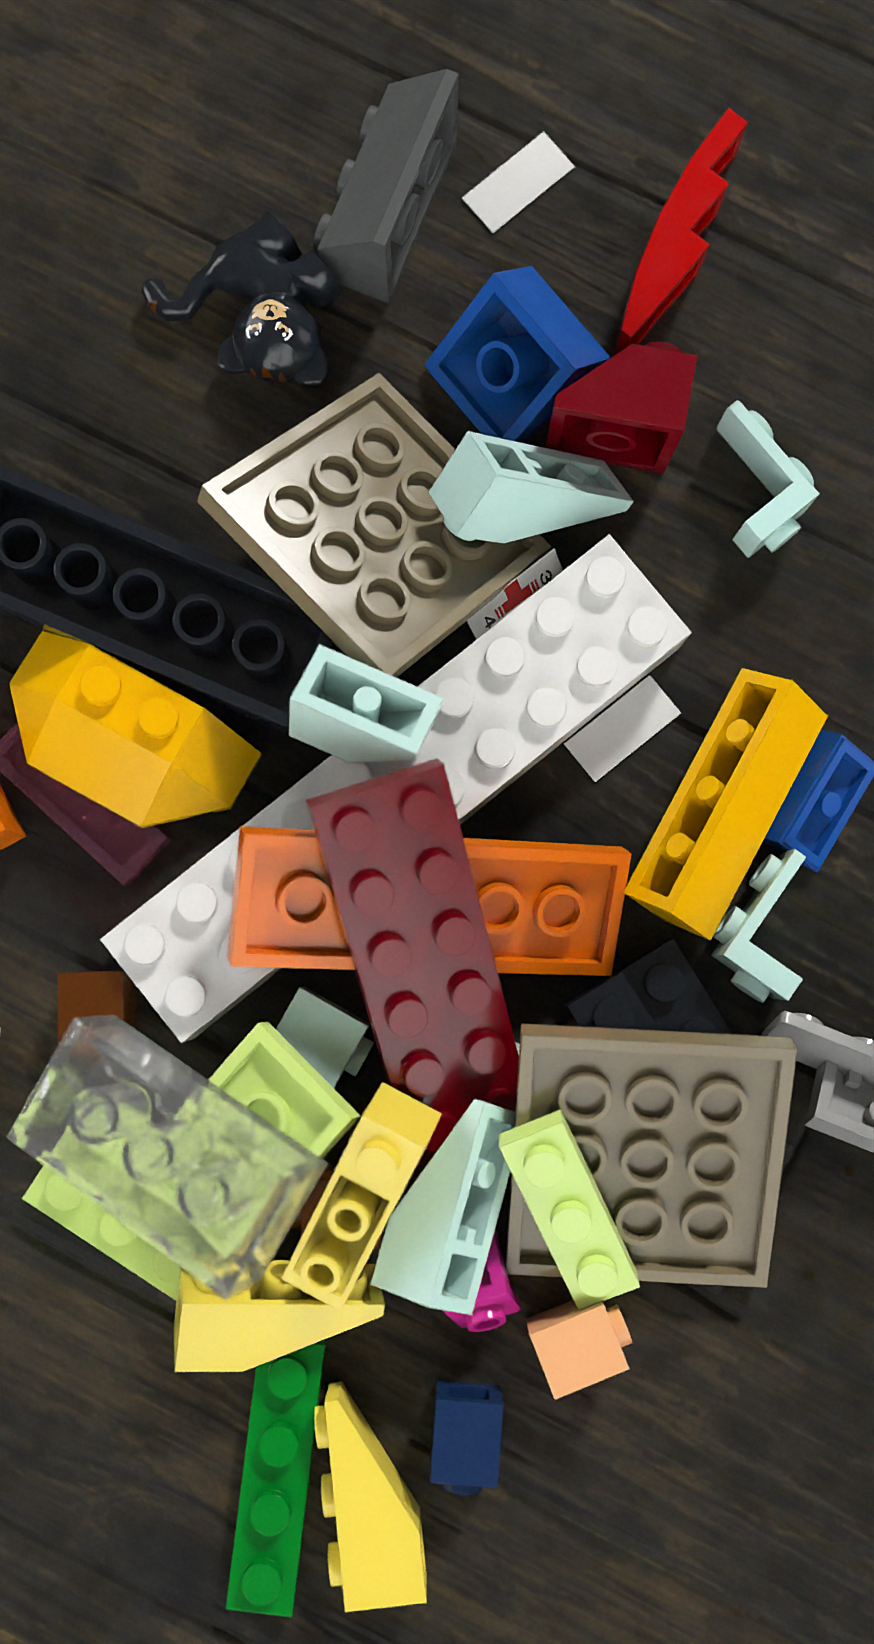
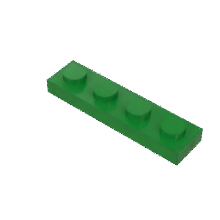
[226,1339,326,1617]

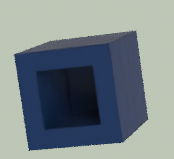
[430,1380,504,1495]

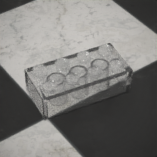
[7,1014,328,1300]

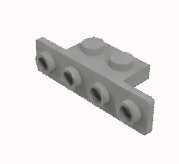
[761,1011,874,1153]

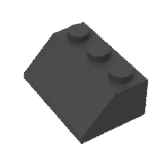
[313,69,459,304]

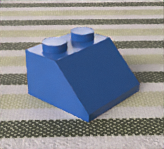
[424,266,611,443]

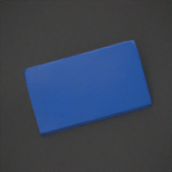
[763,730,874,873]

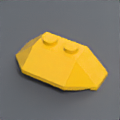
[9,631,262,828]

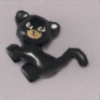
[141,211,342,388]

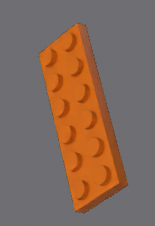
[227,826,632,976]

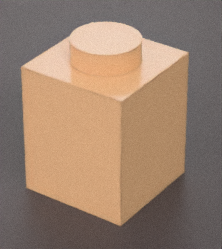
[525,1300,633,1399]

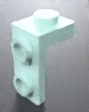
[717,400,819,558]
[711,849,806,1003]

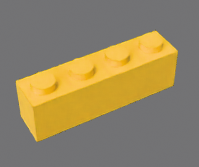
[623,668,828,941]

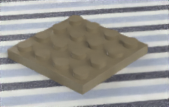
[197,373,551,678]
[505,1024,797,1288]

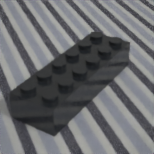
[0,465,340,741]

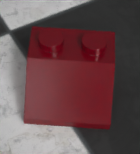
[545,342,697,474]

